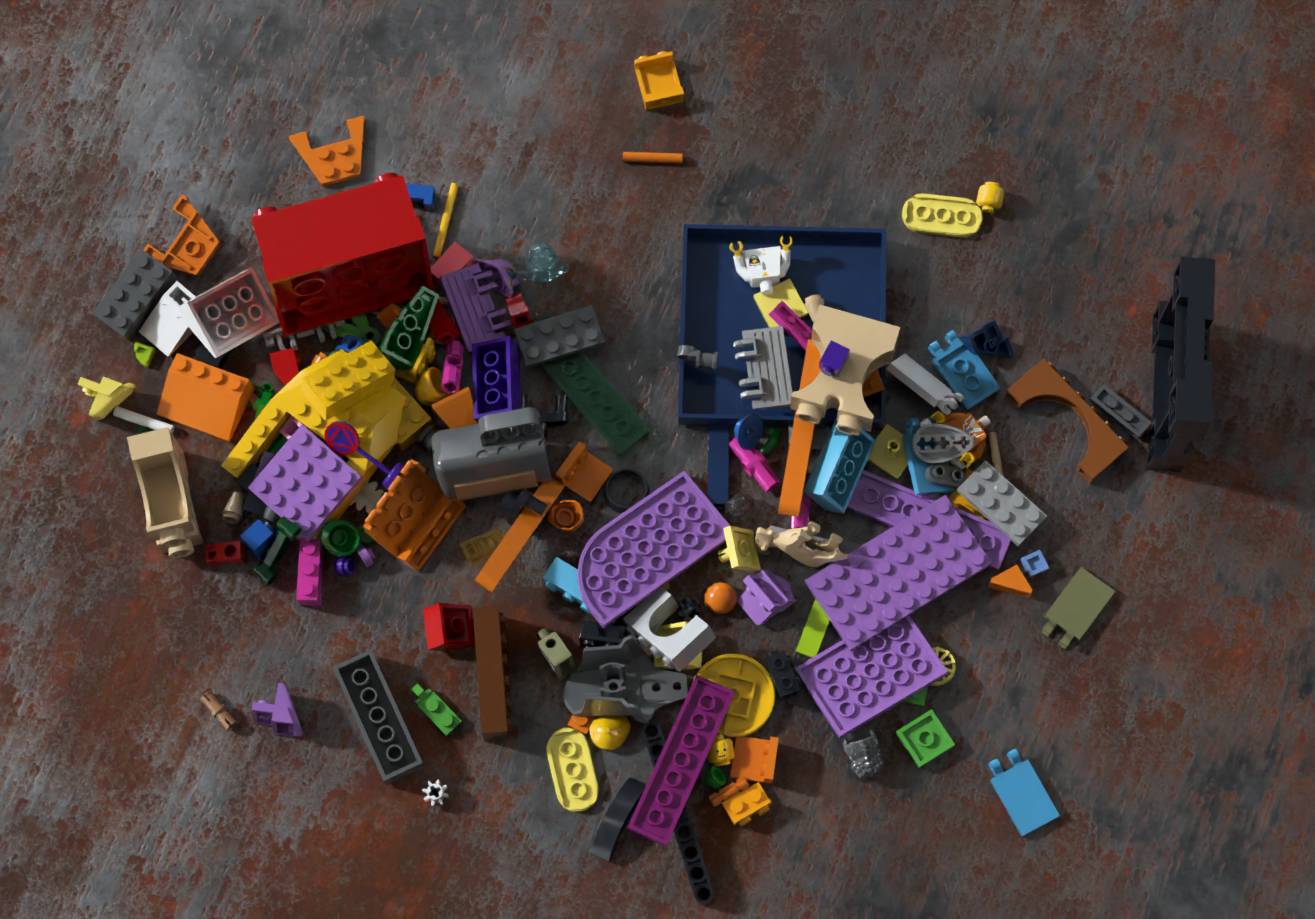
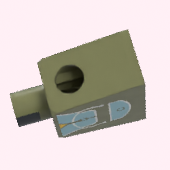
[536,628,577,680]

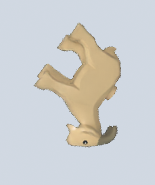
[755,521,848,567]

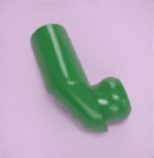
[759,426,781,456]

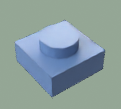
[1021,550,1049,578]

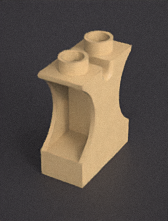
[790,304,900,435]
[127,427,203,558]

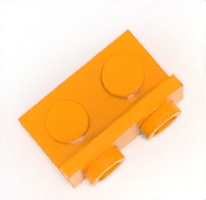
[722,782,772,826]

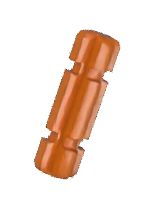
[709,777,749,806]

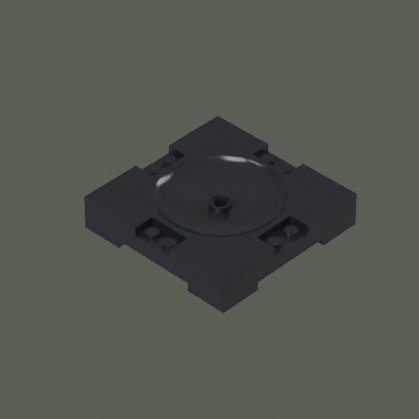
[1147,257,1215,472]

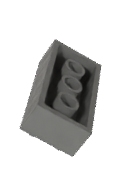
[92,249,178,342]

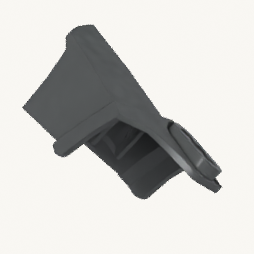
[562,635,688,723]

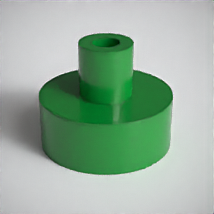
[703,766,726,789]

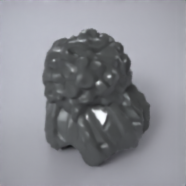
[843,730,884,779]

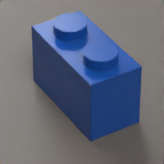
[240,519,276,561]

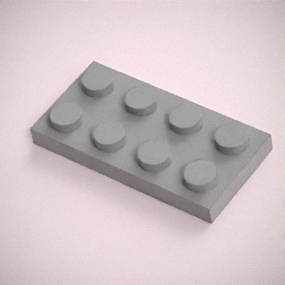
[957,460,1047,547]

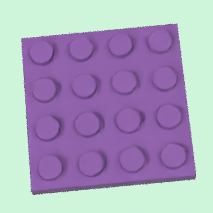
[248,424,363,541]

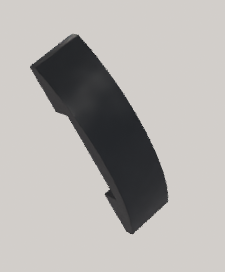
[590,777,646,862]

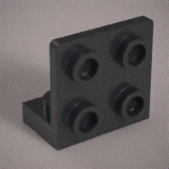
[579,621,625,648]

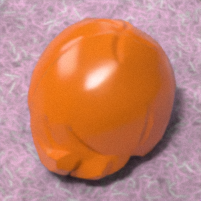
[547,500,584,532]

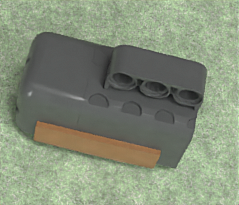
[431,407,552,501]

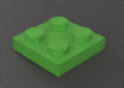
[896,709,955,768]

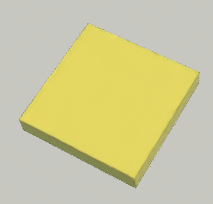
[753,279,808,328]

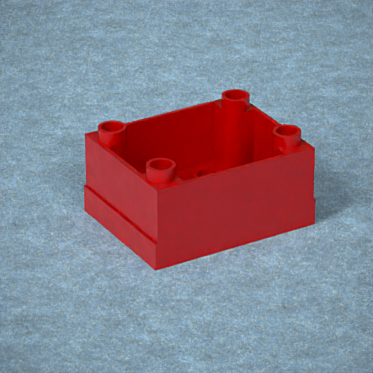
[251,173,435,337]

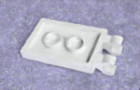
[886,354,964,415]

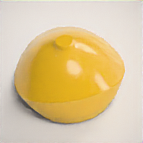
[589,716,631,750]

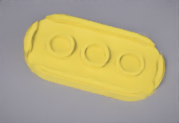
[902,194,983,238]
[546,728,599,812]

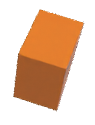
[988,565,1032,599]

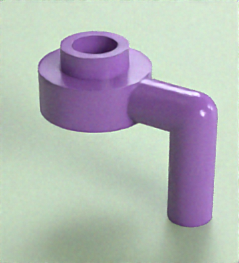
[356,542,375,568]

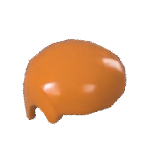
[704,582,737,614]

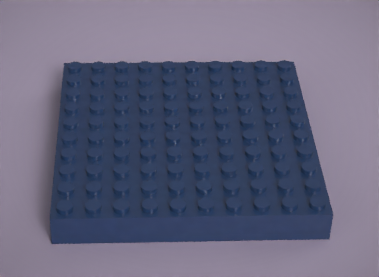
[678,224,886,430]

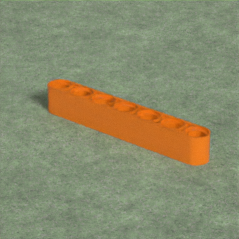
[474,477,565,593]

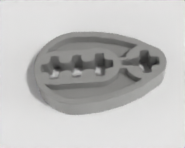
[912,424,973,463]

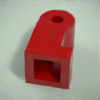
[505,293,532,329]
[205,541,247,565]

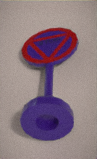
[324,421,404,489]

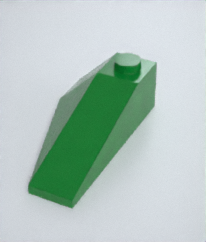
[380,286,439,371]

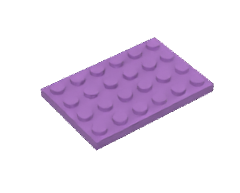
[795,616,948,739]

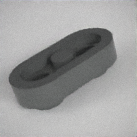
[925,463,966,489]

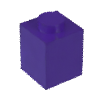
[819,340,850,377]

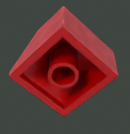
[423,603,475,651]

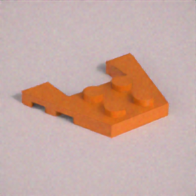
[289,115,365,187]
[144,194,221,276]

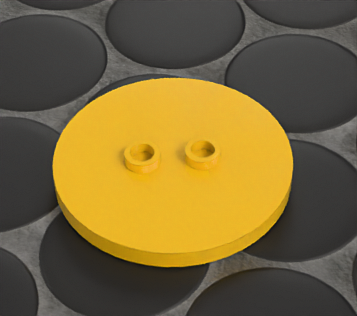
[693,654,775,738]

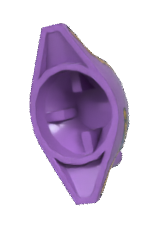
[474,259,520,298]

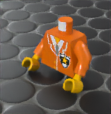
[930,411,991,468]

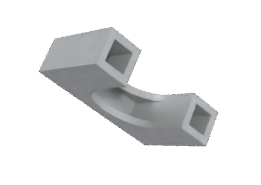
[623,587,717,672]

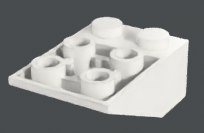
[139,281,196,358]

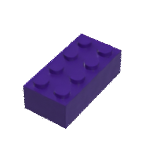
[472,336,521,422]

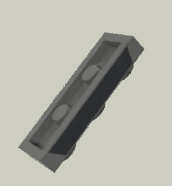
[1090,384,1152,440]

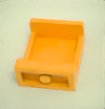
[634,51,684,110]

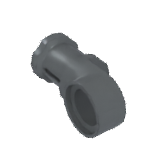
[677,345,718,370]

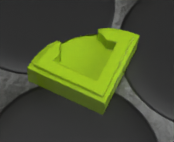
[134,342,156,368]

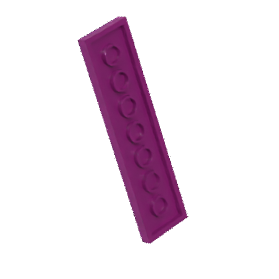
[627,674,735,847]

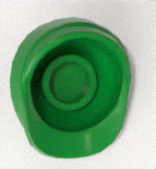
[320,519,360,557]

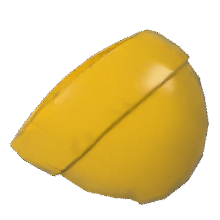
[414,367,450,407]

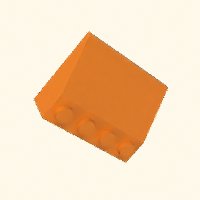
[157,353,255,442]

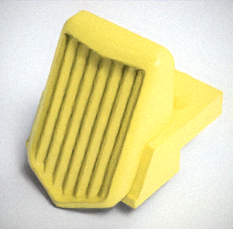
[78,377,136,420]

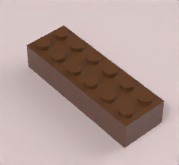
[473,606,513,741]

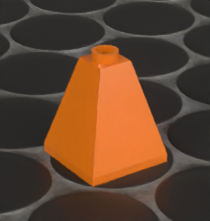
[431,387,477,429]

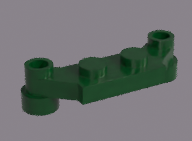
[252,516,302,586]

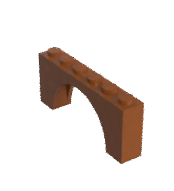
[1005,359,1129,484]

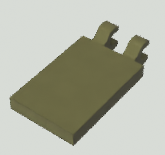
[1041,567,1115,649]

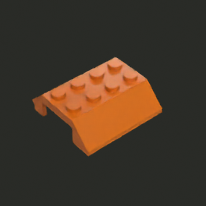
[363,459,466,572]

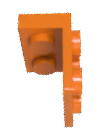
[555,441,613,502]
[730,736,779,784]

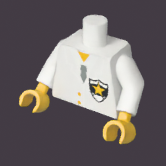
[729,236,792,295]

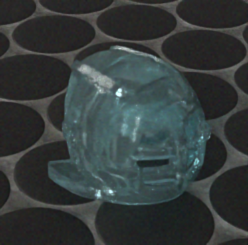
[518,242,570,282]

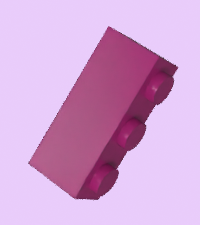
[296,539,324,606]

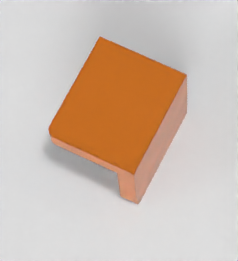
[376,303,402,331]

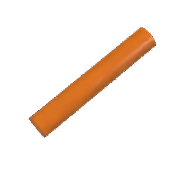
[623,152,683,164]

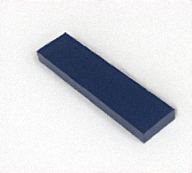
[708,424,729,506]

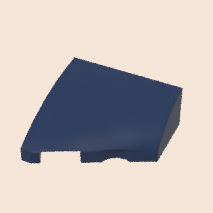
[960,320,1015,356]

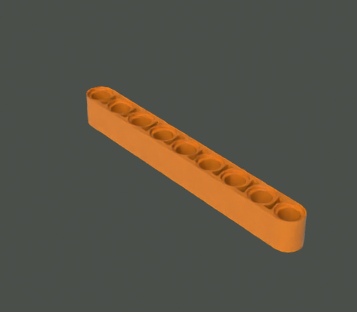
[778,339,821,517]

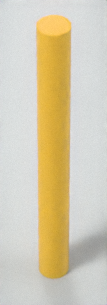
[432,183,459,259]

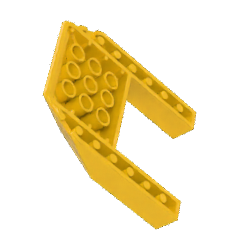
[221,349,406,539]

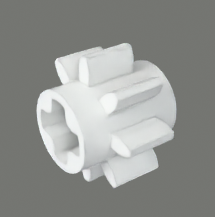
[422,780,449,807]

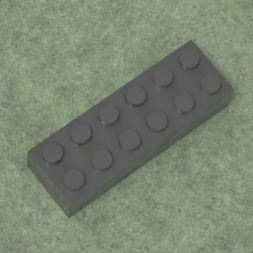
[332,649,425,785]

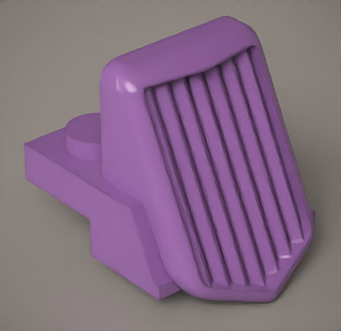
[737,570,796,625]
[252,683,304,737]

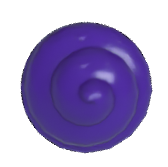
[333,556,355,576]

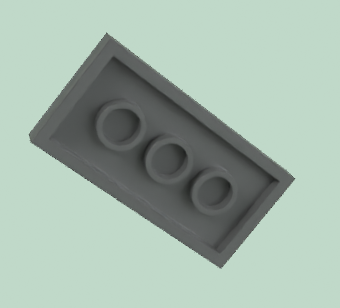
[514,305,605,368]

